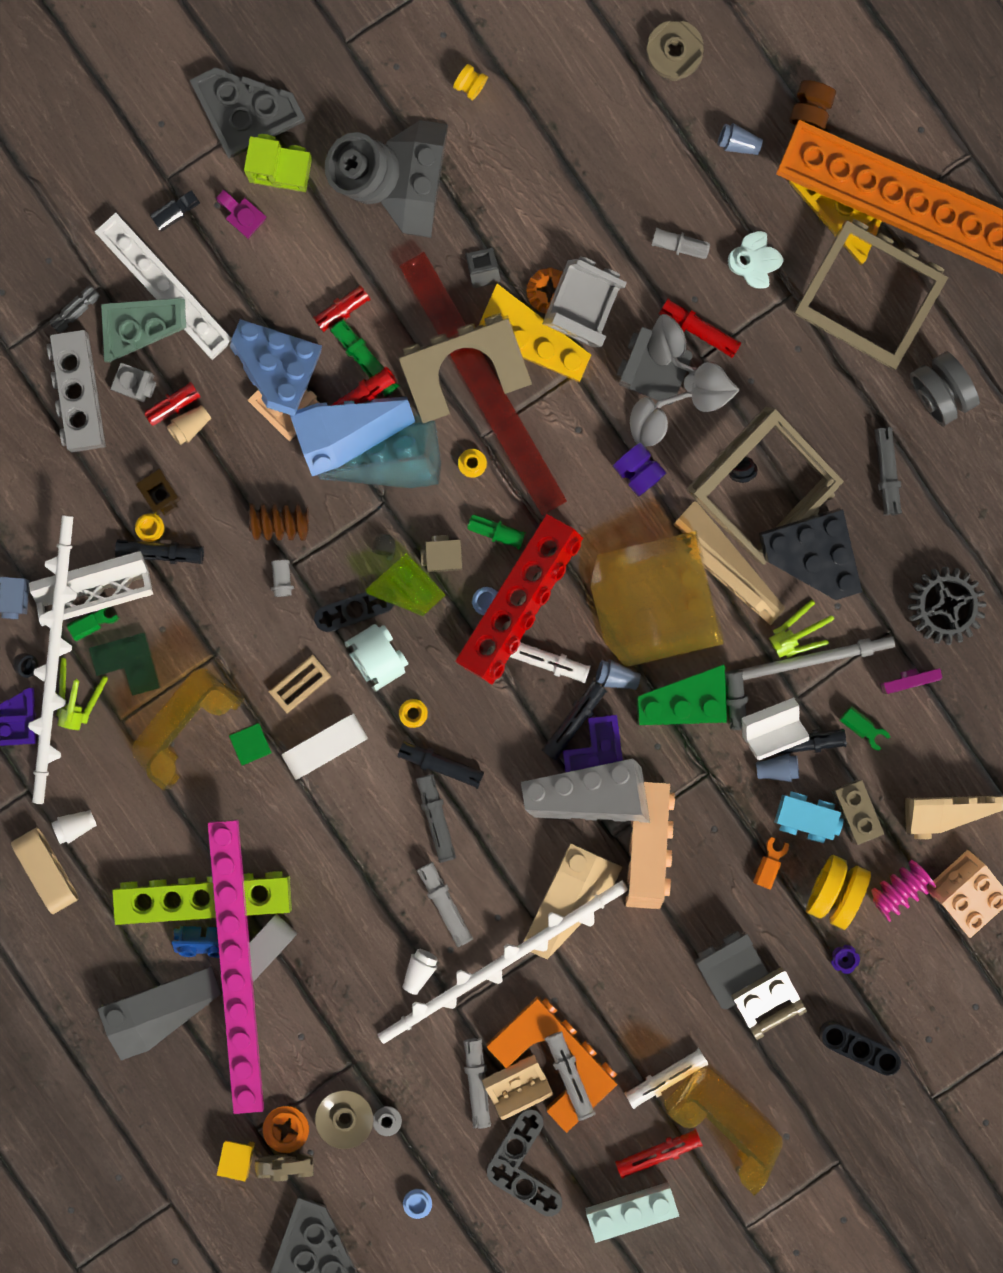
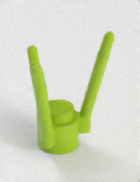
[769,600,834,658]
[56,658,108,730]

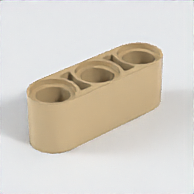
[11,827,79,915]

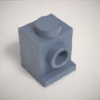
[0,577,30,619]

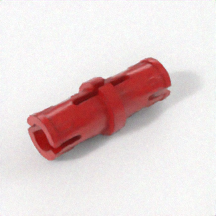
[313,285,371,333]

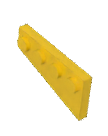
[479,284,591,383]

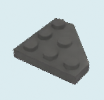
[190,67,306,159]
[271,1196,357,1273]

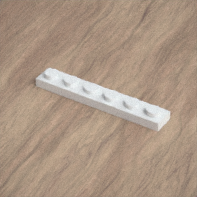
[95,213,232,360]

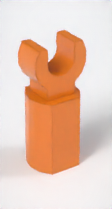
[753,837,789,890]

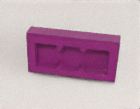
[880,668,943,694]

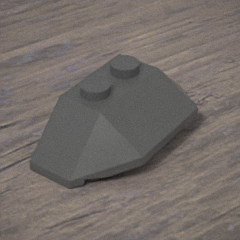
[380,120,448,238]

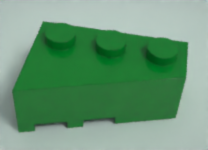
[636,664,727,725]

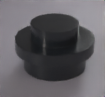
[729,457,758,483]

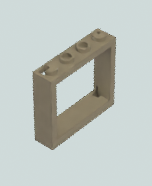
[793,219,949,370]
[686,406,844,565]

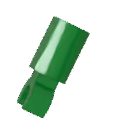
[67,607,120,642]
[839,705,891,751]

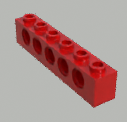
[455,514,583,685]

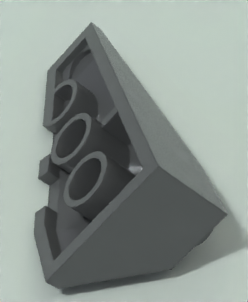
[98,966,222,1060]

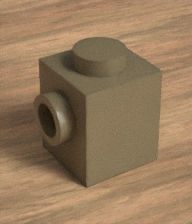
[420,535,463,573]

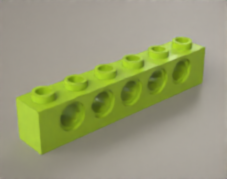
[112,871,292,925]

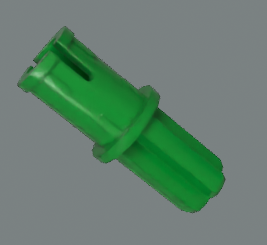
[467,514,526,549]

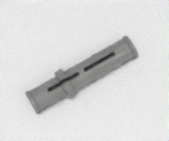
[416,862,473,947]
[545,1031,596,1121]
[463,1038,491,1129]

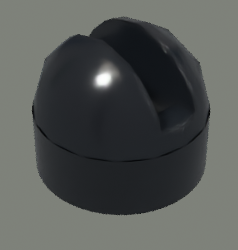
[12,653,38,678]

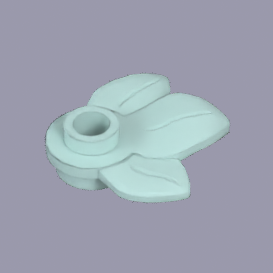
[728,231,784,289]

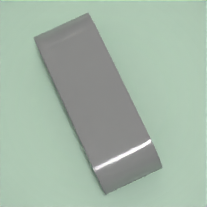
[220,914,298,982]

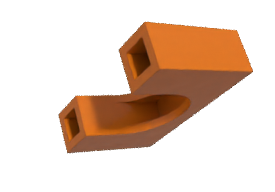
[486,996,618,1133]

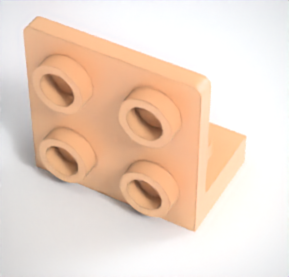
[927,850,1003,937]

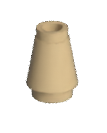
[167,405,211,445]

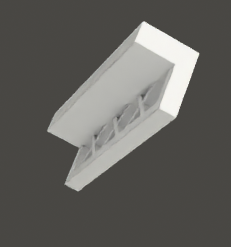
[29,551,153,626]

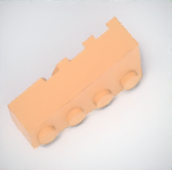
[625,782,675,909]

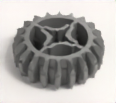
[907,567,987,645]

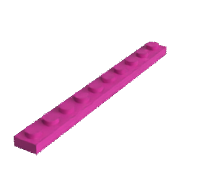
[208,820,264,1114]

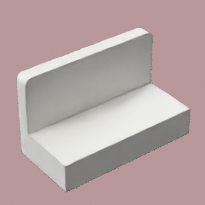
[741,698,809,760]

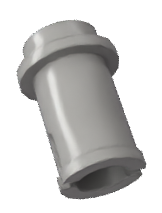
[271,560,294,597]

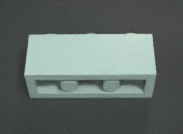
[585,1182,679,1243]

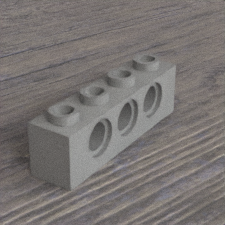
[47,330,106,452]

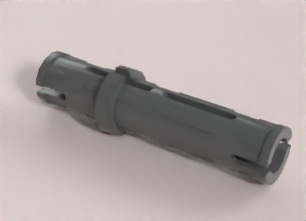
[874,427,902,516]
[416,774,457,863]

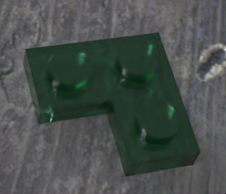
[89,632,161,696]

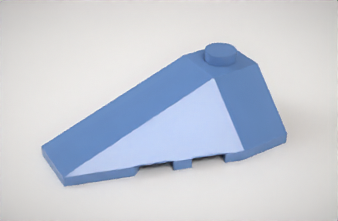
[290,397,415,476]

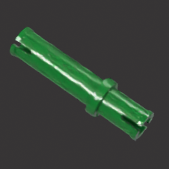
[330,319,400,398]

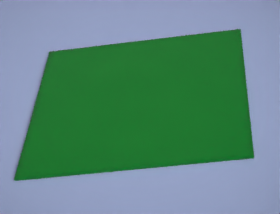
[229,723,272,766]

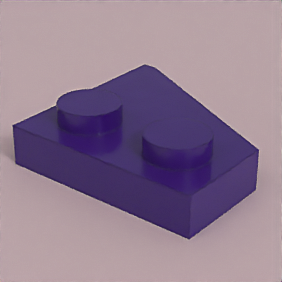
[0,688,37,746]

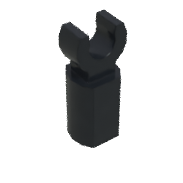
[150,190,200,232]

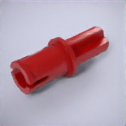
[144,382,200,426]

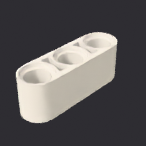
[281,714,368,780]

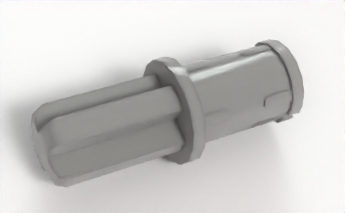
[652,227,710,259]

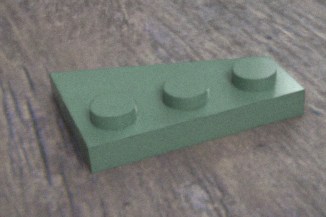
[101,298,186,362]

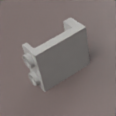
[542,256,627,347]

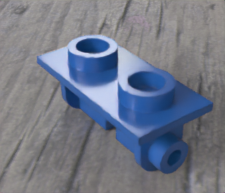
[172,926,220,958]

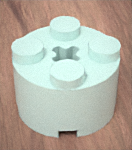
[345,624,408,692]

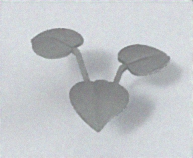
[630,314,739,447]

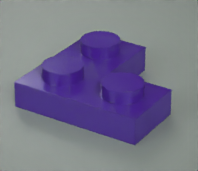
[563,715,623,772]

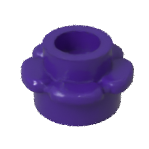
[831,945,860,974]

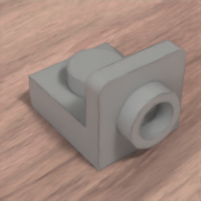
[111,363,156,402]

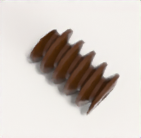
[249,503,309,541]

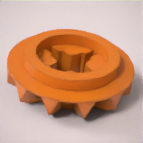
[527,267,563,314]
[263,1106,309,1153]

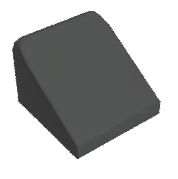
[465,248,500,288]

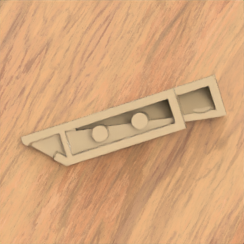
[673,502,785,625]

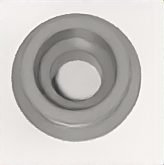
[373,1106,402,1136]

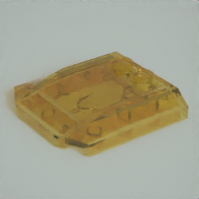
[590,530,725,667]

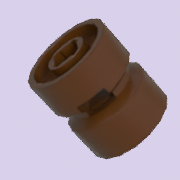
[789,80,836,131]

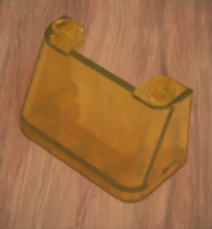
[132,668,245,790]
[663,1067,783,1196]

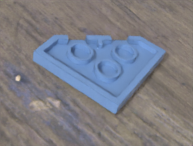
[230,319,322,417]

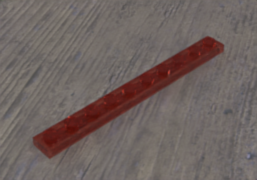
[399,252,567,516]

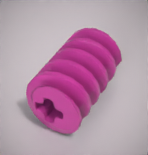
[871,860,936,922]

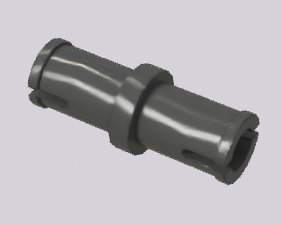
[725,669,748,730]

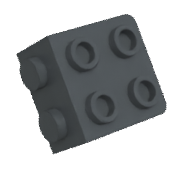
[617,327,692,405]
[694,931,769,1009]

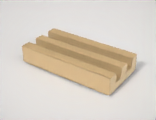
[268,655,332,714]

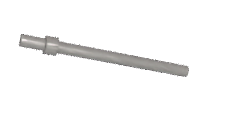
[725,636,895,684]

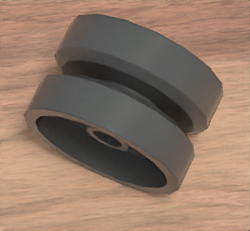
[325,132,399,204]
[910,351,980,427]

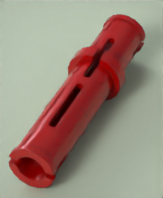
[659,298,742,358]
[330,366,397,406]
[615,1129,703,1179]

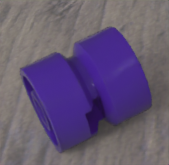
[612,442,667,497]

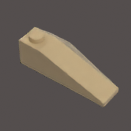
[905,796,1003,839]
[523,842,622,959]

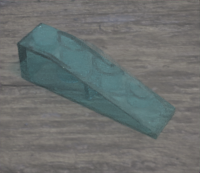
[318,421,441,488]

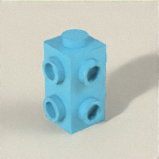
[774,791,844,843]

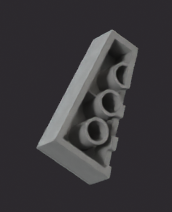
[521,759,650,823]

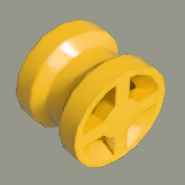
[453,64,488,101]

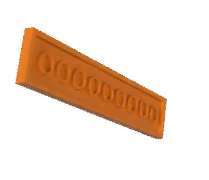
[776,120,1003,274]

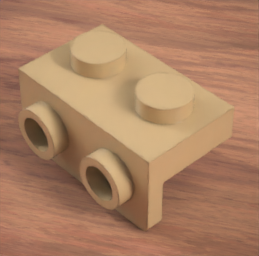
[482,1055,553,1120]

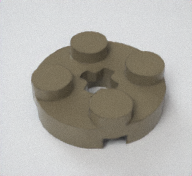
[646,21,704,81]
[255,1153,314,1181]

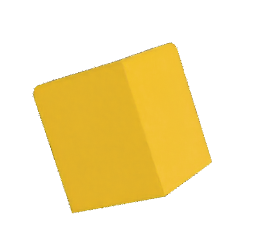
[217,1141,255,1182]

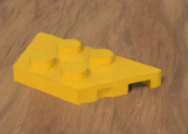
[789,181,882,266]

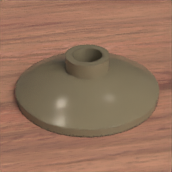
[315,1090,374,1149]

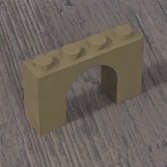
[399,313,532,424]

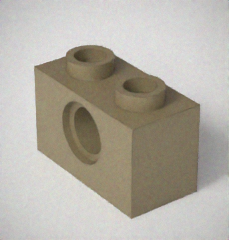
[831,779,884,845]

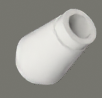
[51,810,97,844]
[402,949,438,995]

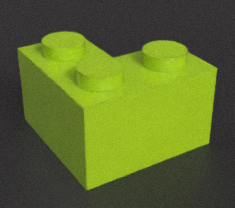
[244,134,312,192]

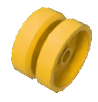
[806,855,871,930]

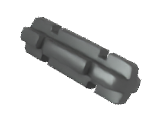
[50,286,100,333]

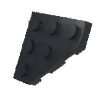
[759,508,862,600]

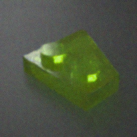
[365,553,446,616]

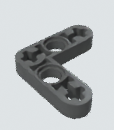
[487,1108,562,1216]

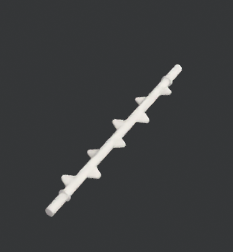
[28,515,77,804]
[378,880,628,1044]

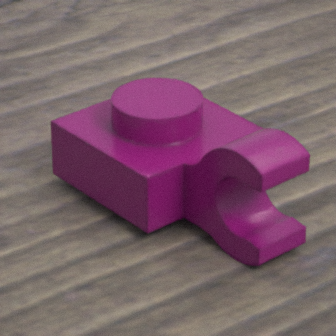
[216,190,267,239]

